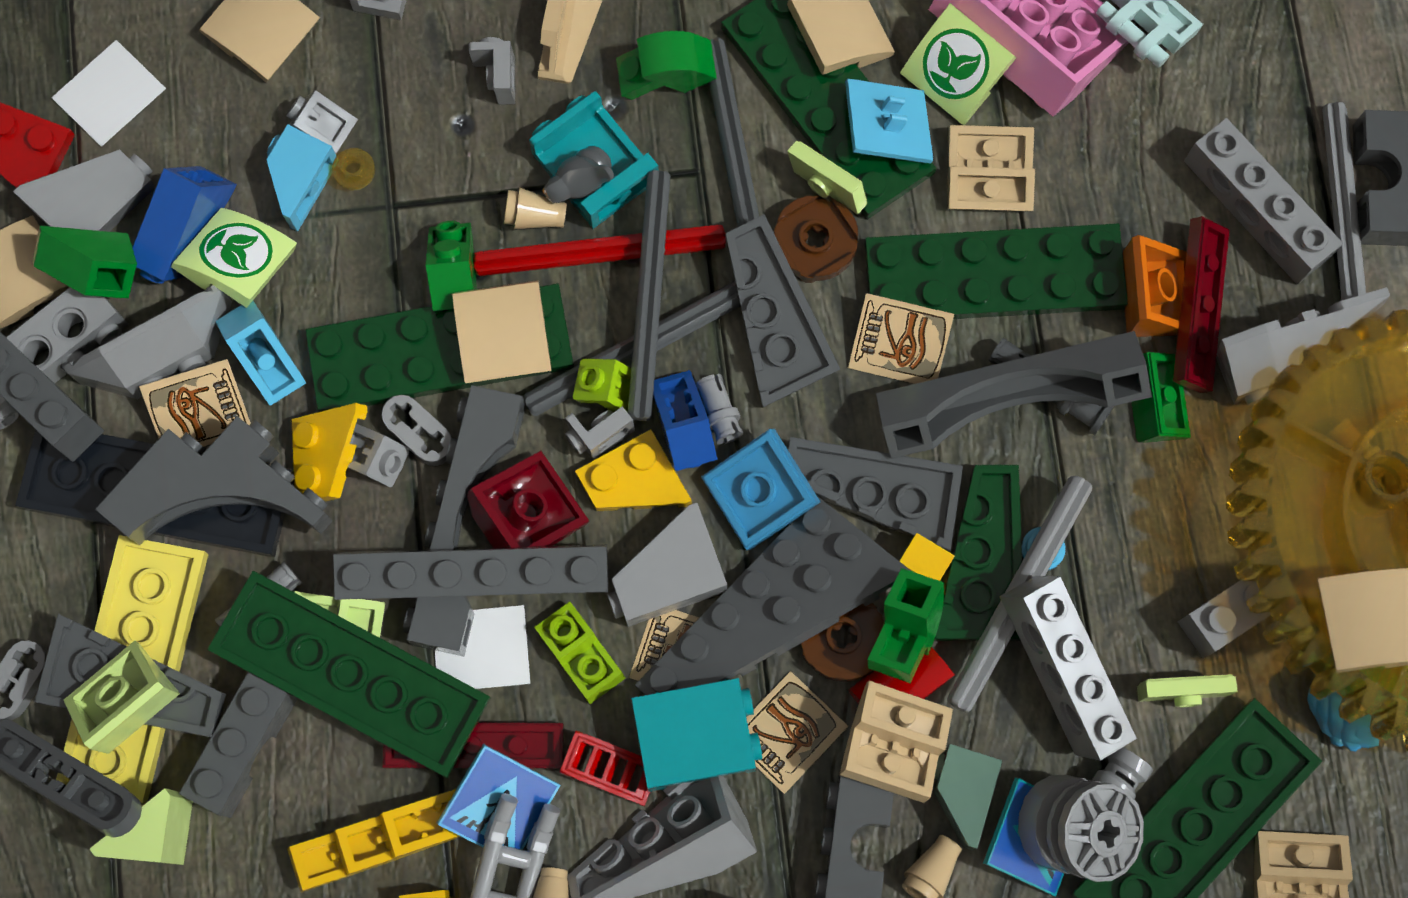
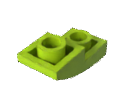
[534,602,626,704]

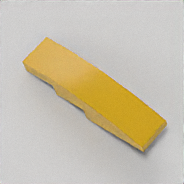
[288,789,461,893]

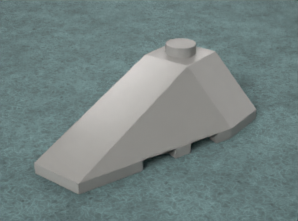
[1216,287,1390,406]
[567,776,757,898]

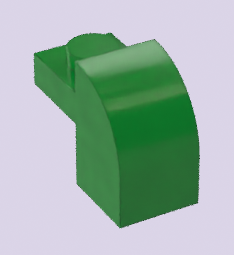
[616,31,717,100]
[867,568,944,683]

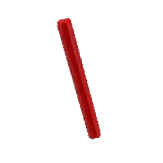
[473,224,726,276]

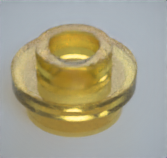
[332,148,375,190]

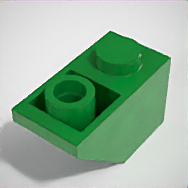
[425,221,477,311]
[32,226,137,299]

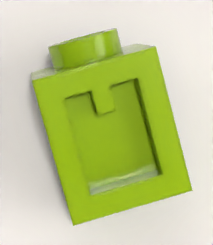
[573,359,631,413]

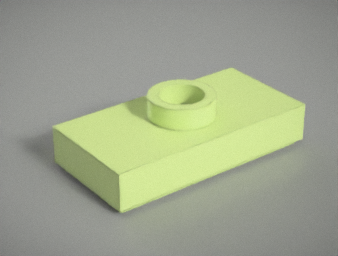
[787,141,867,214]
[1137,674,1238,707]

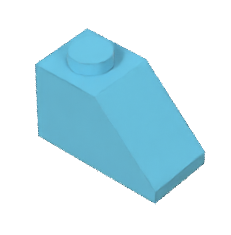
[266,124,339,232]
[216,301,306,406]

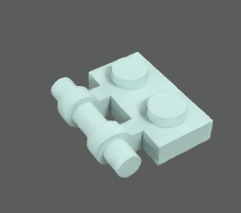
[1096,0,1203,68]

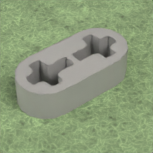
[382,395,452,466]
[0,640,48,720]

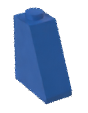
[133,166,237,284]

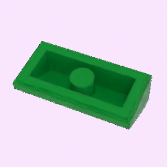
[1131,352,1191,443]

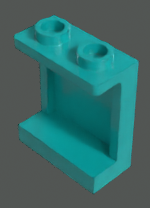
[529,91,659,229]
[631,678,763,792]

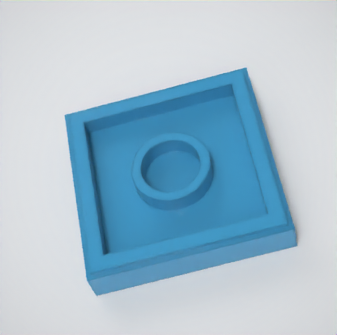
[701,429,821,550]

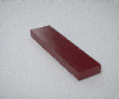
[1173,216,1229,393]
[383,723,564,769]

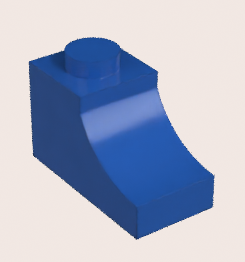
[653,370,718,471]

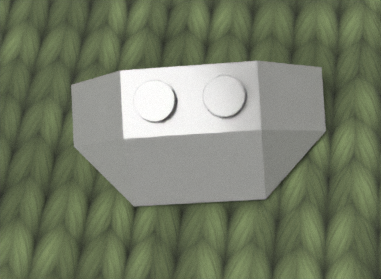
[64,285,232,399]

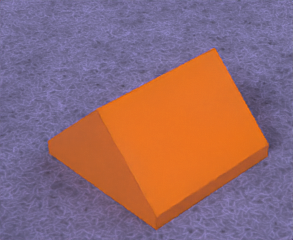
[1123,235,1187,337]

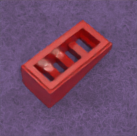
[560,730,650,807]

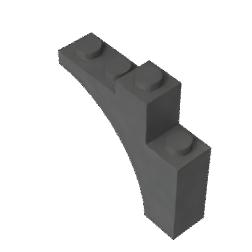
[95,416,332,545]

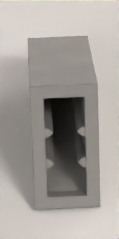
[13,149,155,232]
[607,503,727,627]

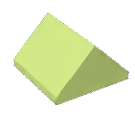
[64,640,180,754]
[90,788,193,865]

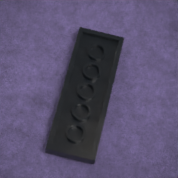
[15,430,294,557]

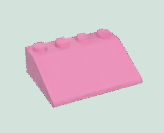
[928,0,1129,117]

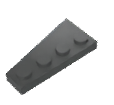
[725,214,840,408]
[788,437,963,552]
[35,614,226,738]

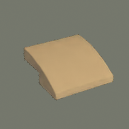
[199,0,320,83]
[787,0,895,75]
[947,125,1035,212]
[0,215,69,329]
[452,280,551,383]
[1318,568,1408,673]
[840,681,953,803]
[1254,831,1353,898]

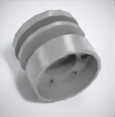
[1018,775,1144,882]

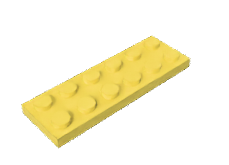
[56,535,209,806]

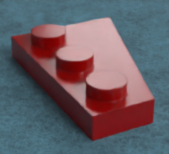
[0,102,75,188]

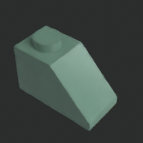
[933,744,1002,850]

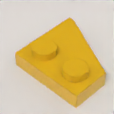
[291,403,367,502]
[575,429,692,511]

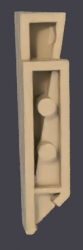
[538,0,602,84]

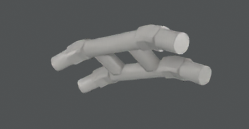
[470,794,560,898]

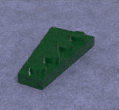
[934,465,1022,641]

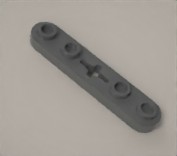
[0,719,142,838]

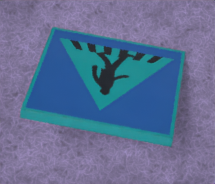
[983,777,1064,897]

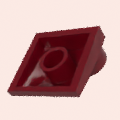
[467,451,589,549]

